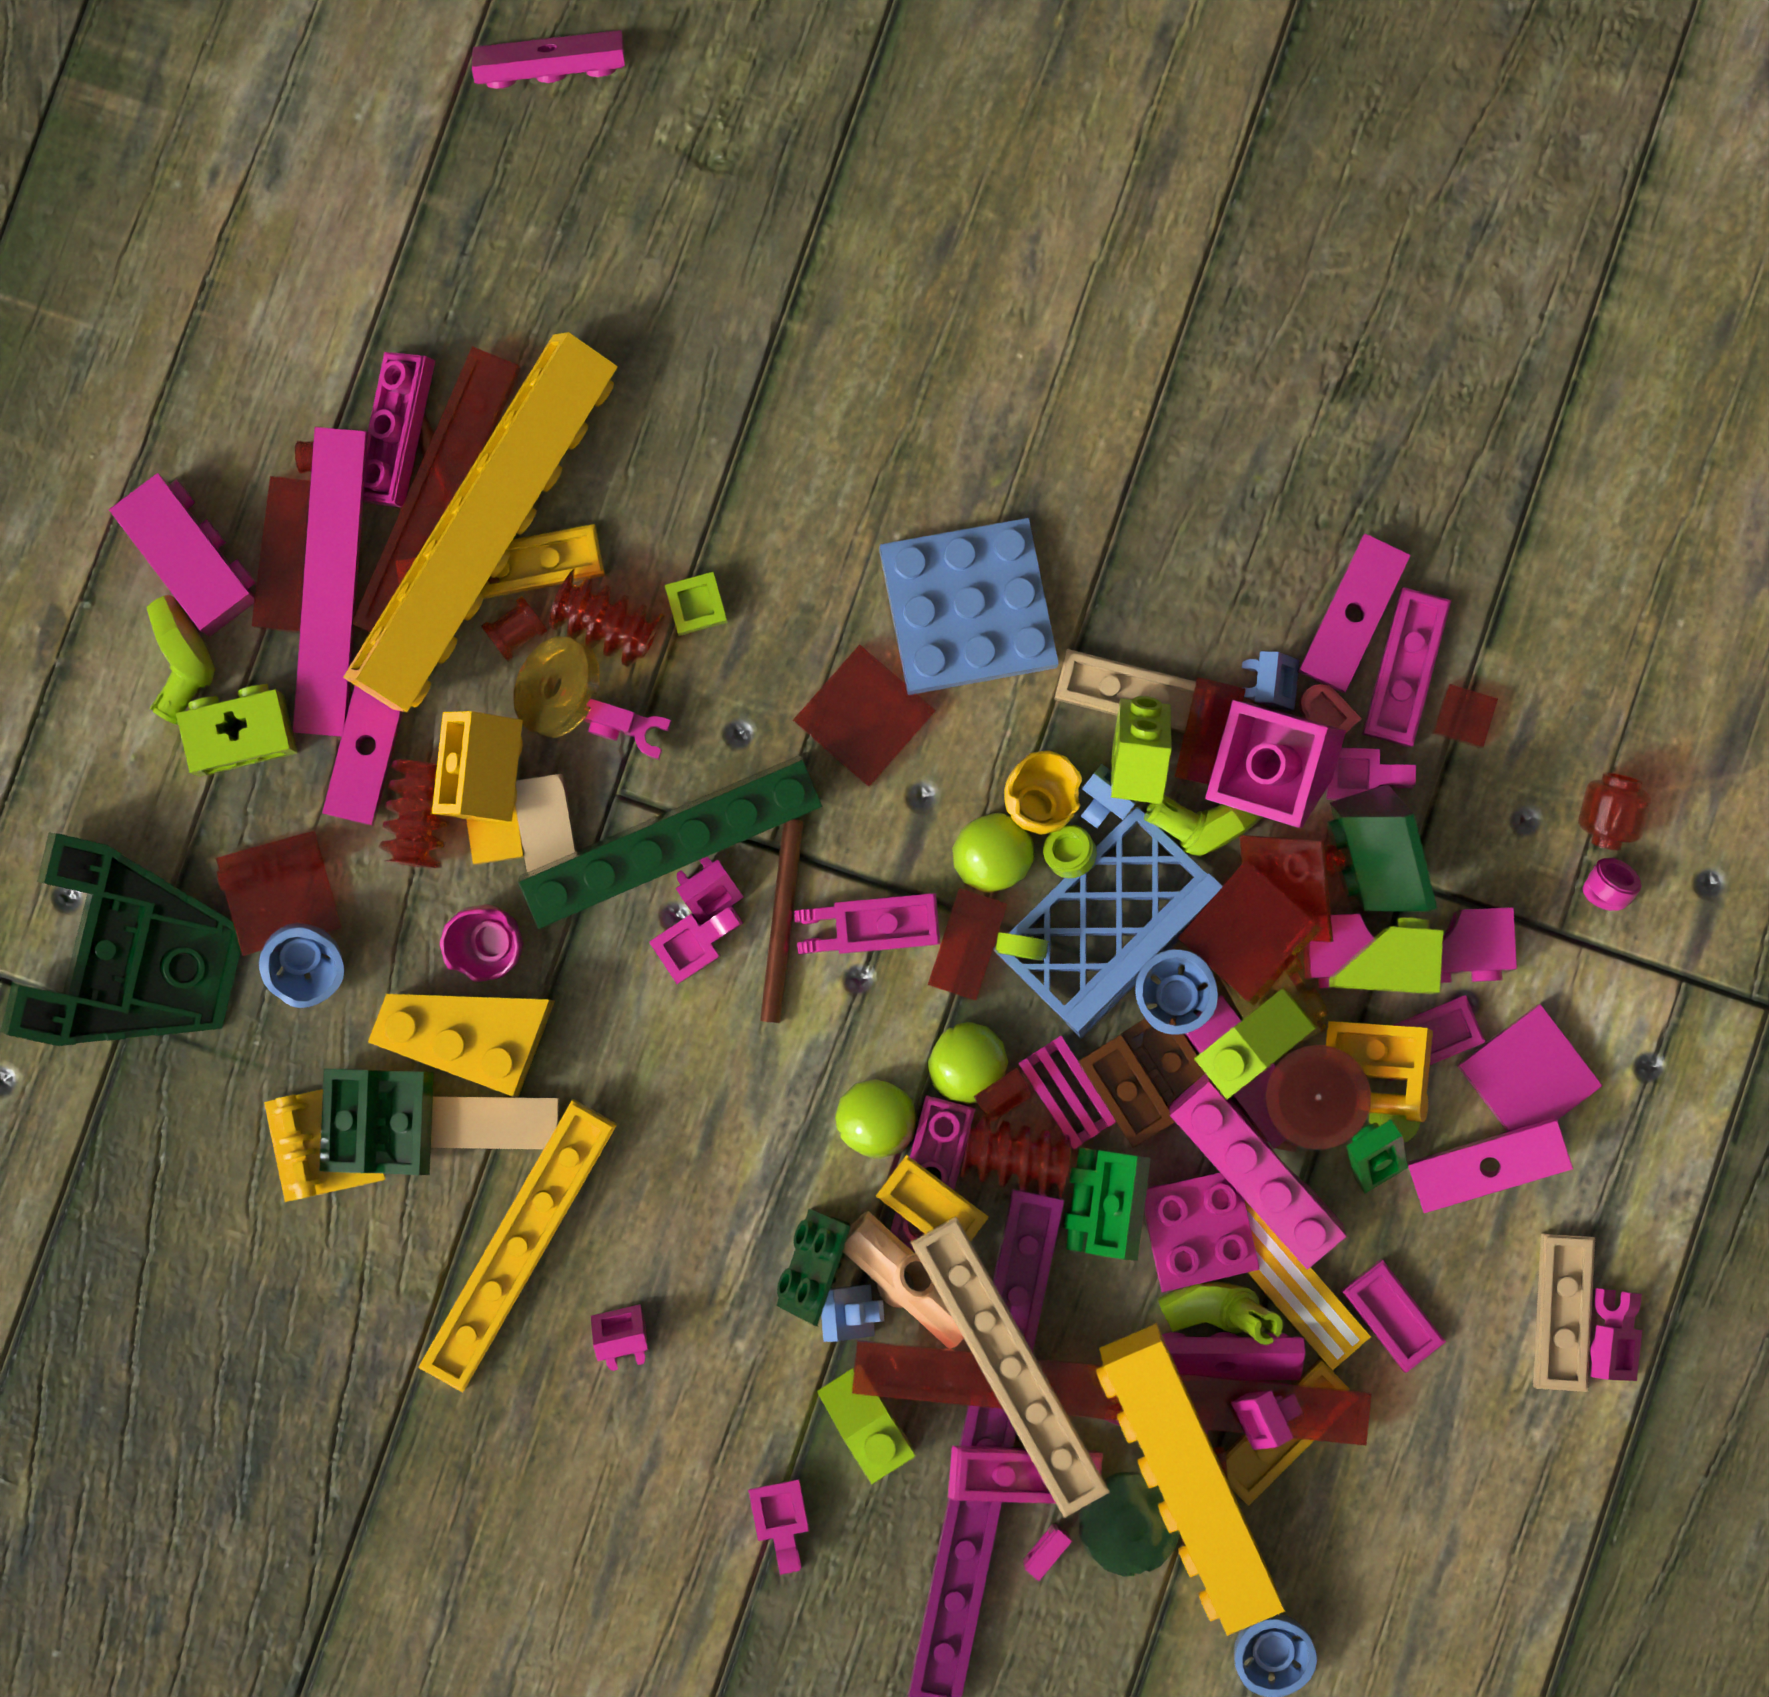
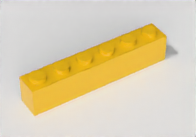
[1096,1323,1285,1636]

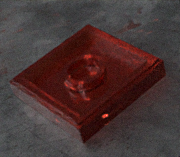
[793,644,936,788]
[1178,860,1322,1006]

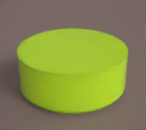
[1043,825,1097,878]
[995,932,1049,961]

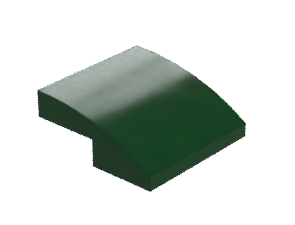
[319,1068,434,1175]

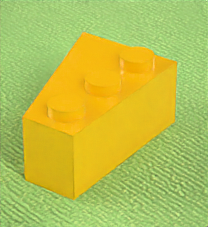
[368,994,555,1097]

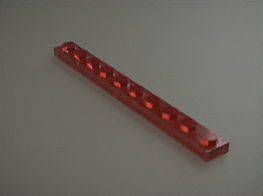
[851,1340,1372,1446]

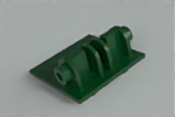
[776,1209,851,1326]

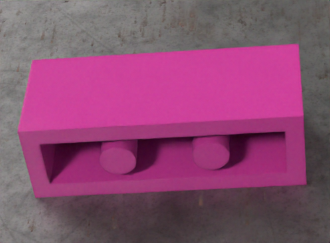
[109,473,258,637]

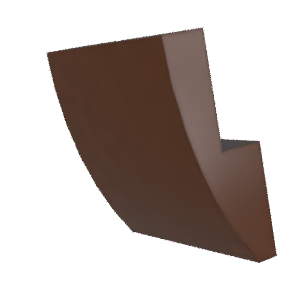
[1078,1018,1205,1148]

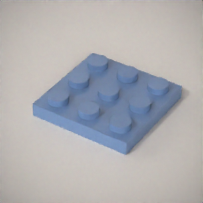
[879,518,1059,695]

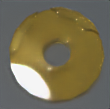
[513,636,600,738]

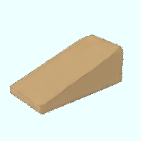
[515,774,576,872]

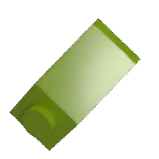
[1329,918,1443,994]
[1194,987,1317,1099]
[817,1363,916,1484]

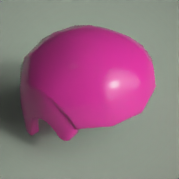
[439,904,524,982]

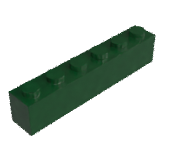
[518,755,823,929]

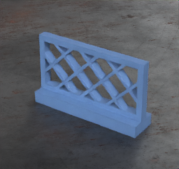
[993,807,1225,1039]

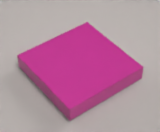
[1457,1004,1603,1132]

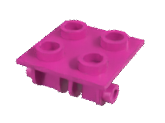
[1144,1172,1260,1292]

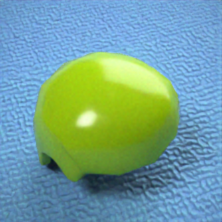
[952,813,1034,893]
[928,1022,1008,1105]
[835,1079,918,1159]

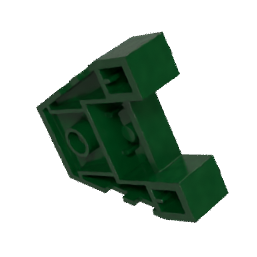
[0,832,246,1046]

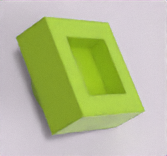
[665,572,728,636]

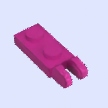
[794,893,941,954]

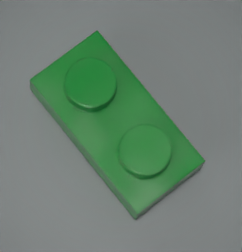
[1347,1119,1408,1194]

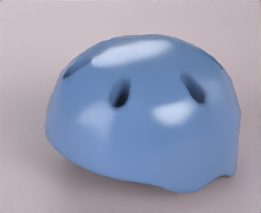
[259,923,344,1008]
[1135,950,1218,1035]
[1234,1614,1317,1697]

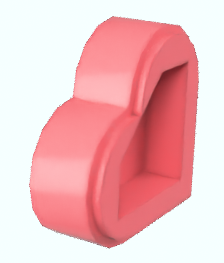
[1299,684,1362,734]

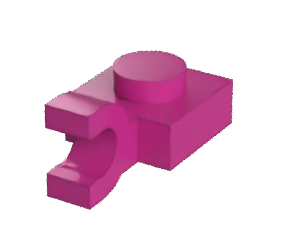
[579,697,672,760]
[1326,748,1416,800]
[649,906,744,984]
[1590,1288,1642,1381]
[748,1479,809,1575]

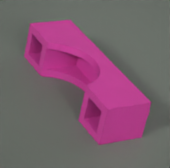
[1302,907,1517,988]
[1169,1073,1347,1270]

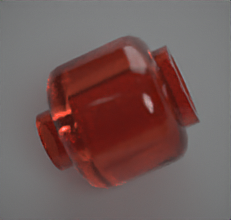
[1578,772,1651,851]

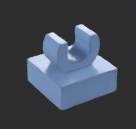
[1239,651,1300,710]
[1081,764,1137,828]
[821,1285,884,1342]

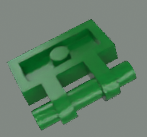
[1063,1148,1151,1261]

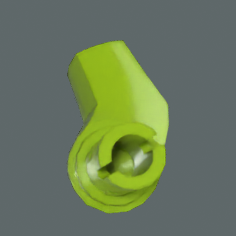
[146,595,215,725]
[1144,794,1263,856]
[1158,1281,1283,1345]

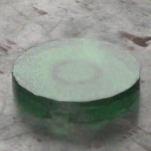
[1079,1471,1180,1577]

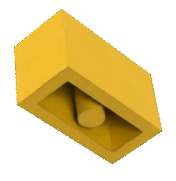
[432,711,523,822]

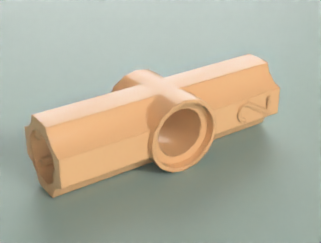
[843,1211,964,1349]

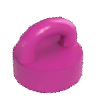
[1583,858,1642,911]

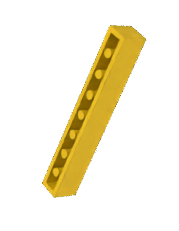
[343,332,618,712]

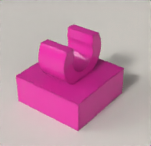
[676,857,744,925]
[591,1304,648,1371]
[1231,1390,1303,1450]

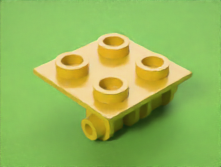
[264,1089,386,1202]

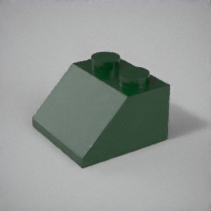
[1327,784,1438,912]

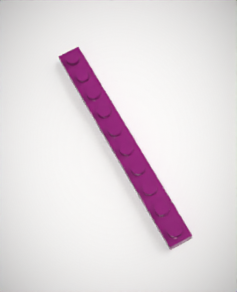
[907,1189,1064,1697]

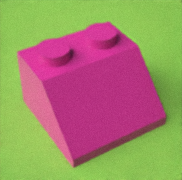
[1205,700,1346,828]

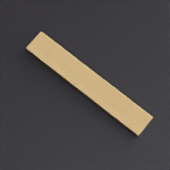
[910,1216,1110,1518]

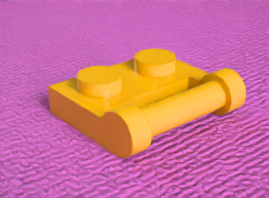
[1324,1021,1433,1122]

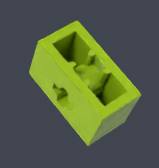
[176,684,298,777]
[1111,696,1171,804]

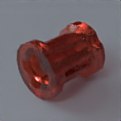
[481,596,548,662]

